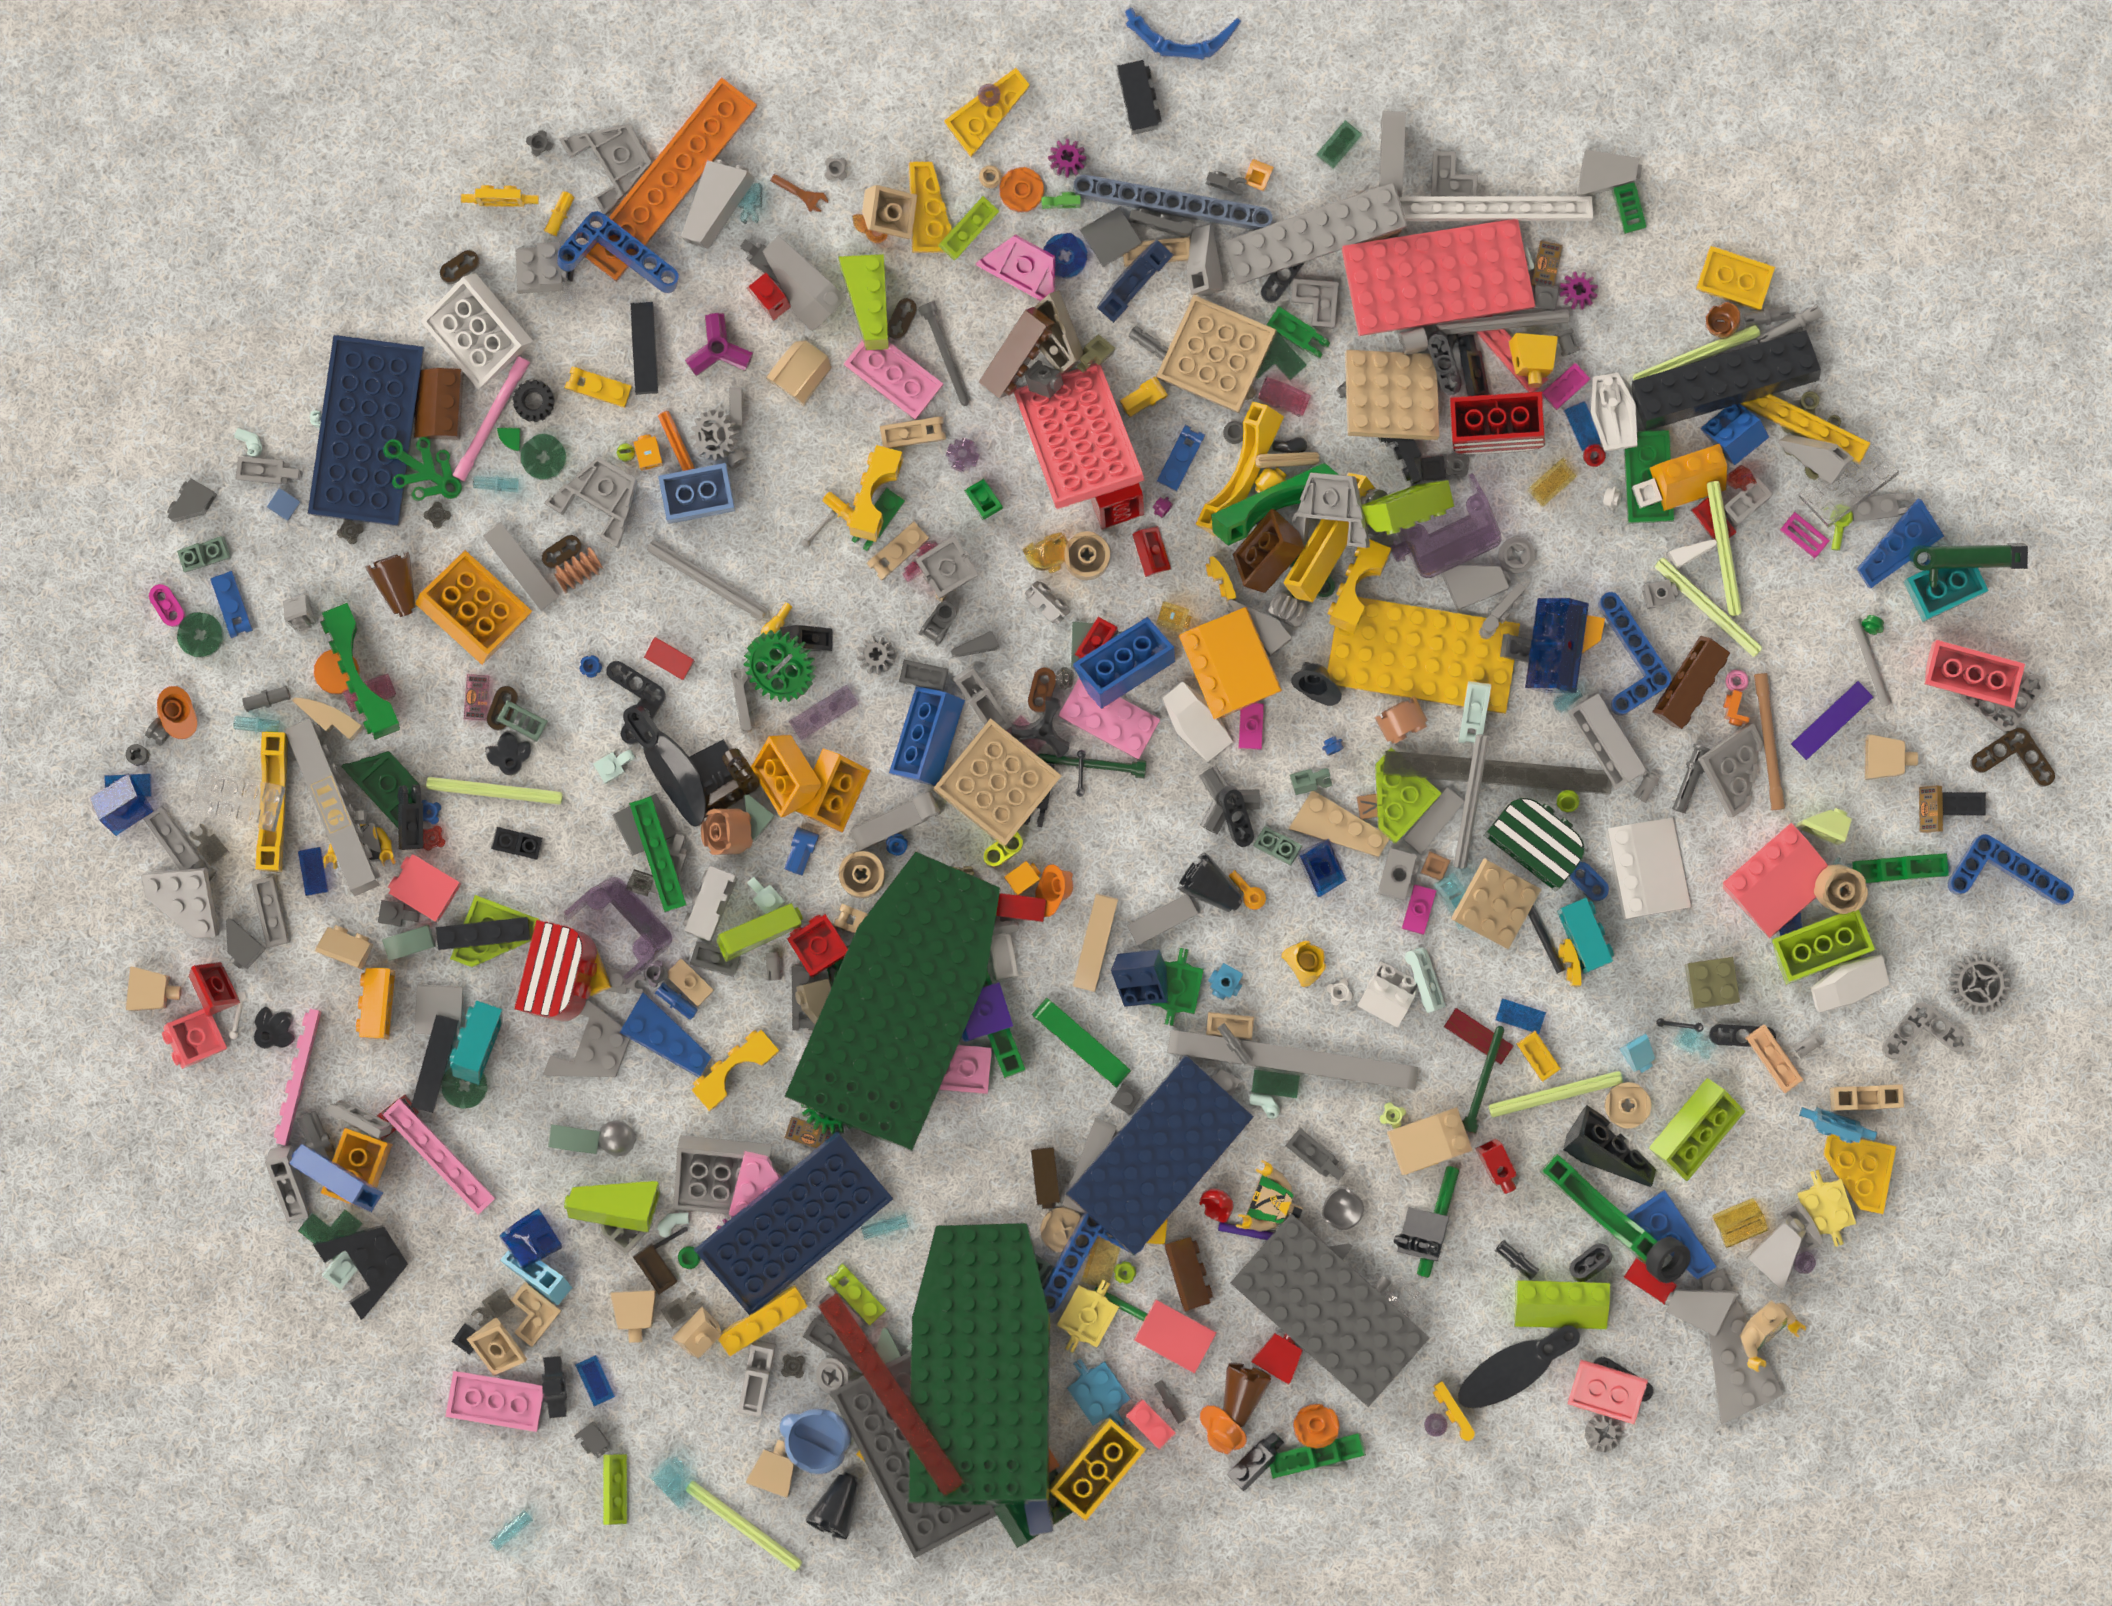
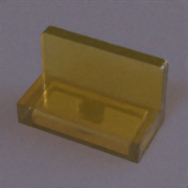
[1527,457,1577,507]
[1712,1198,1768,1248]
[1081,1238,1120,1289]

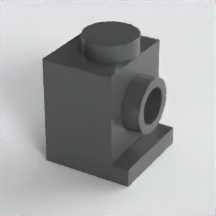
[1024,360,1064,398]
[574,1421,610,1459]

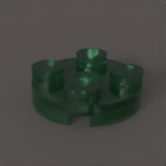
[520,434,567,480]
[177,612,224,658]
[442,1068,488,1109]

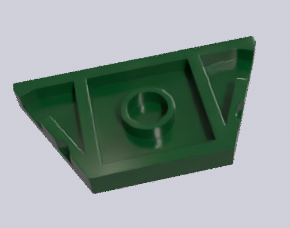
[341,751,421,828]

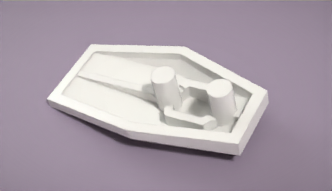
[1591,373,1637,452]
[1162,681,1233,762]
[1811,955,1890,1012]

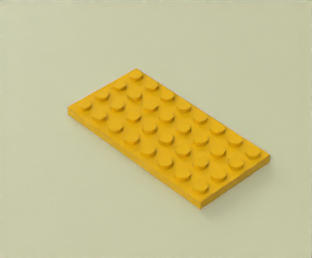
[1327,597,1520,714]

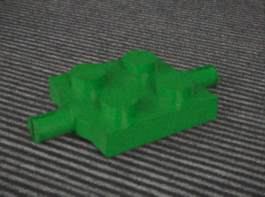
[1149,948,1204,1026]

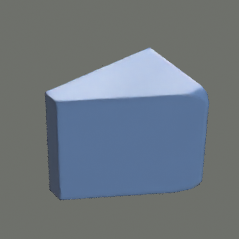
[267,488,300,521]

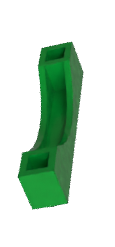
[1211,463,1339,546]
[320,603,400,740]
[983,970,1026,1079]
[1540,1154,1657,1263]

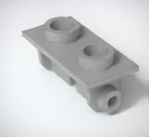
[1024,581,1070,625]

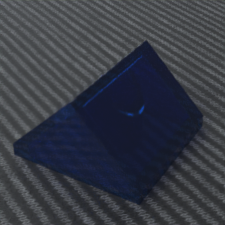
[90,773,154,836]
[1297,839,1347,897]

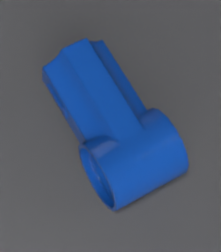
[784,827,819,876]

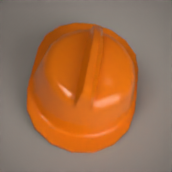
[156,686,198,739]
[1035,864,1073,917]
[1200,1405,1247,1454]

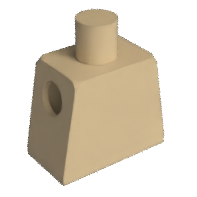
[1865,735,1918,780]
[126,966,182,1011]
[611,1290,656,1343]
[672,1307,721,1358]
[746,1439,794,1498]

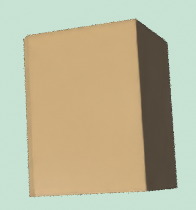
[467,1317,528,1376]

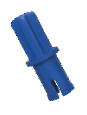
[654,982,698,1020]

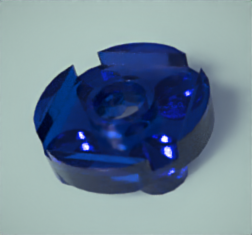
[1043,233,1087,279]

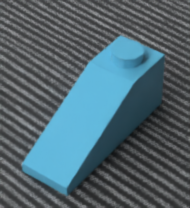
[1619,1034,1656,1073]
[500,1242,572,1305]

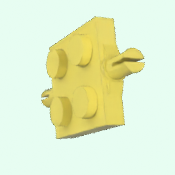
[1797,1169,1856,1247]
[1056,1279,1119,1353]

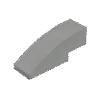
[952,666,1012,730]
[738,1340,776,1417]

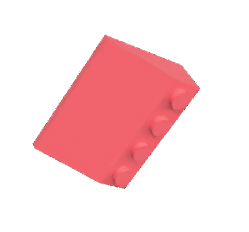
[1723,823,1828,939]

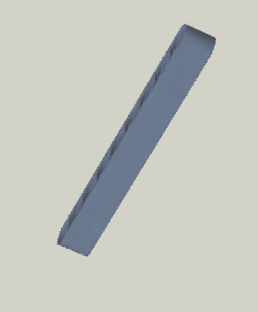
[1073,175,1272,230]

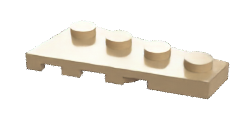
[1289,791,1389,857]

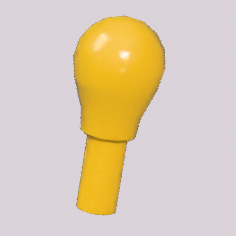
[761,602,792,634]

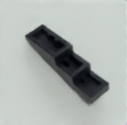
[630,302,658,395]
[411,1014,459,1113]

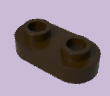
[486,686,518,731]

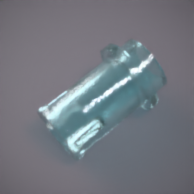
[1552,685,1583,713]

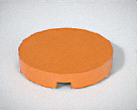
[999,167,1044,212]
[314,650,360,694]
[1293,1404,1340,1448]

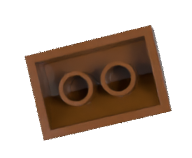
[414,368,464,440]
[1232,509,1305,593]
[1164,1237,1214,1311]

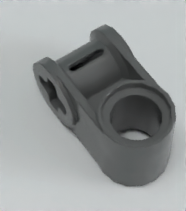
[918,602,956,646]

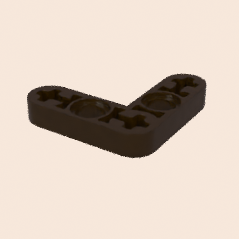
[1970,727,2055,787]
[705,748,760,818]

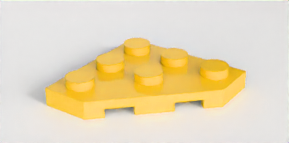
[1823,1134,1896,1214]

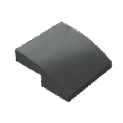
[1080,207,1142,267]
[612,794,676,856]

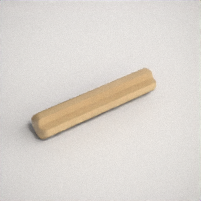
[1255,452,1320,468]

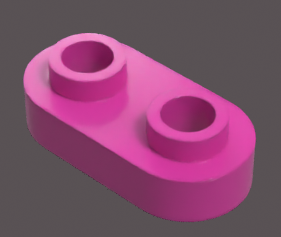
[149,584,185,627]

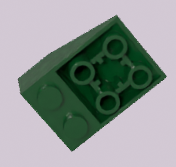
[993,1469,1073,1548]

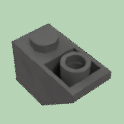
[167,478,217,522]

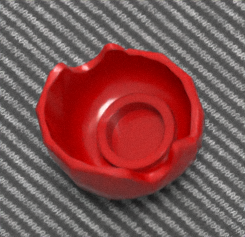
[1199,1188,1234,1223]

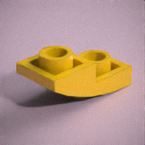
[1205,556,1236,602]
[1558,939,1581,987]

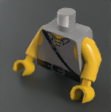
[323,811,396,869]

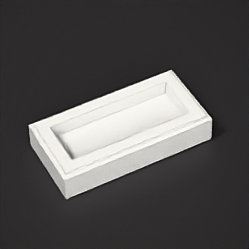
[990,932,1019,981]

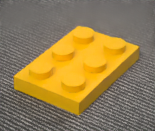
[1695,246,1775,311]

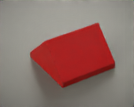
[188,962,241,1017]

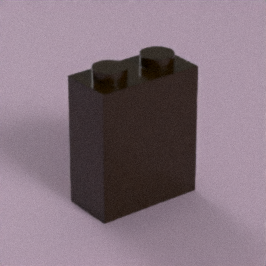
[1031,1147,1060,1210]

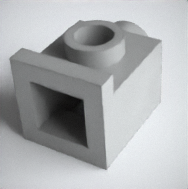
[1641,579,1678,610]

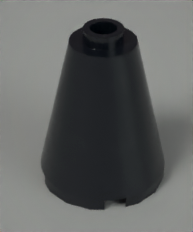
[1177,852,1243,912]
[806,1472,860,1540]

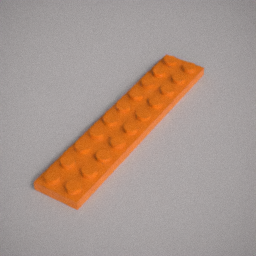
[585,77,757,282]

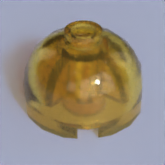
[1022,532,1068,573]

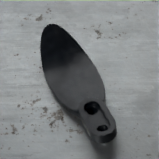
[623,705,706,827]
[1458,1325,1580,1408]

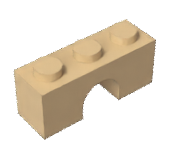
[1830,1084,1904,1111]

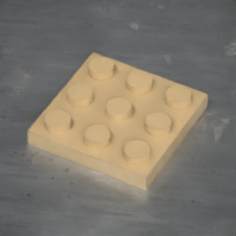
[1451,858,1541,949]

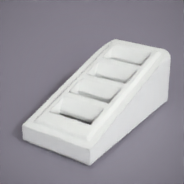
[1667,539,1717,569]

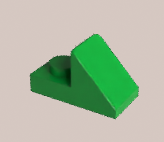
[964,479,1003,521]

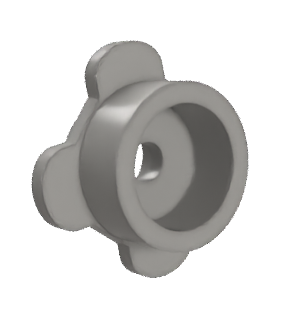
[824,158,847,180]

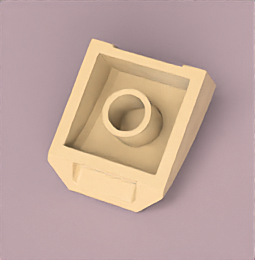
[766,340,831,406]

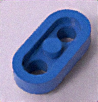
[1569,862,1609,901]

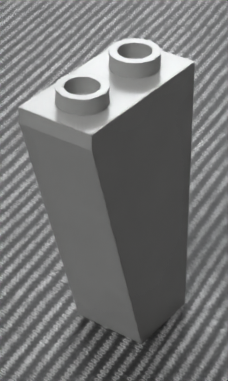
[681,160,755,249]

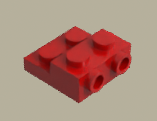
[786,914,848,978]

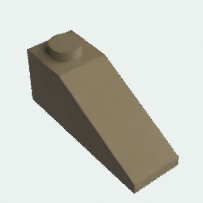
[795,979,831,1025]

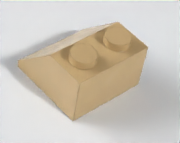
[315,925,373,970]

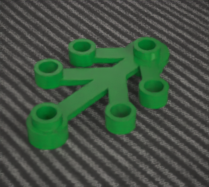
[383,437,462,502]

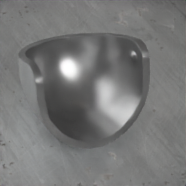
[1322,1187,1364,1230]

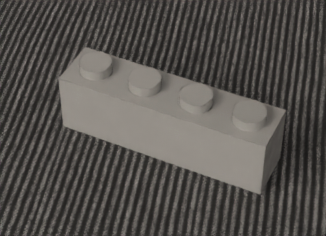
[1568,693,1646,790]

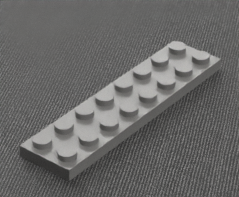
[1224,183,1408,285]

